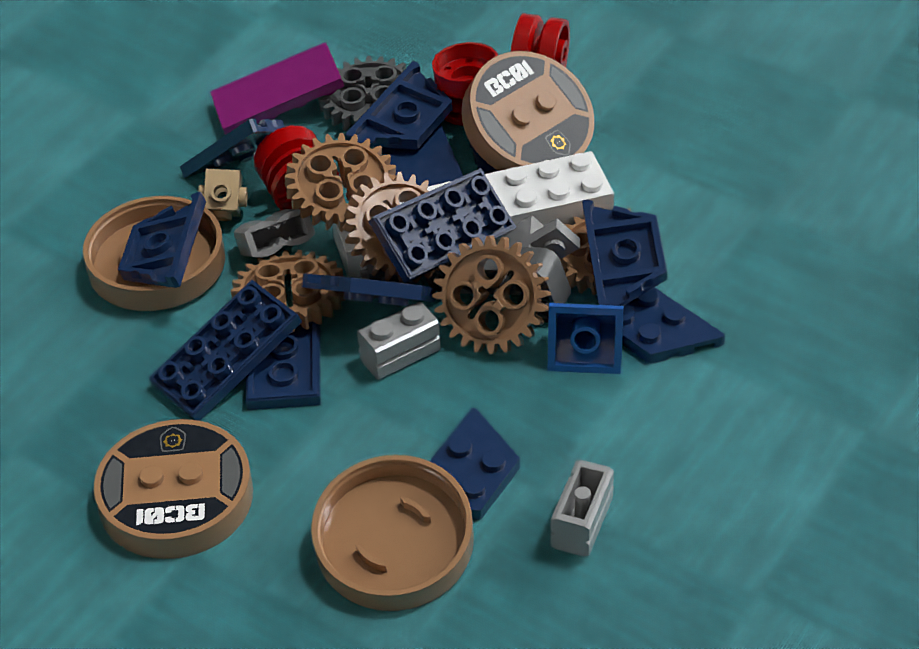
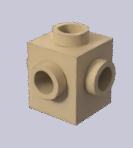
[198,169,248,221]

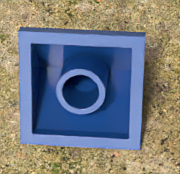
[548,303,624,374]

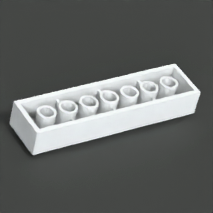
[332,151,614,279]

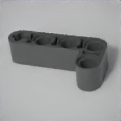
[425,247,571,323]

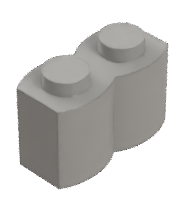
[233,209,315,257]

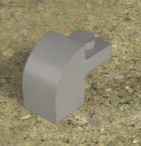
[505,215,580,259]

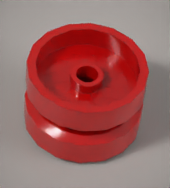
[510,13,570,67]

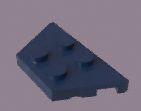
[345,61,452,149]
[179,119,285,178]
[118,191,206,288]
[582,200,668,306]
[301,273,437,306]
[622,287,726,364]
[430,407,520,520]

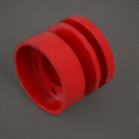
[432,42,498,126]
[254,125,339,210]

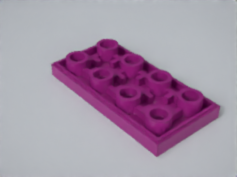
[210,42,345,134]

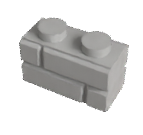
[357,302,441,380]
[551,460,614,557]

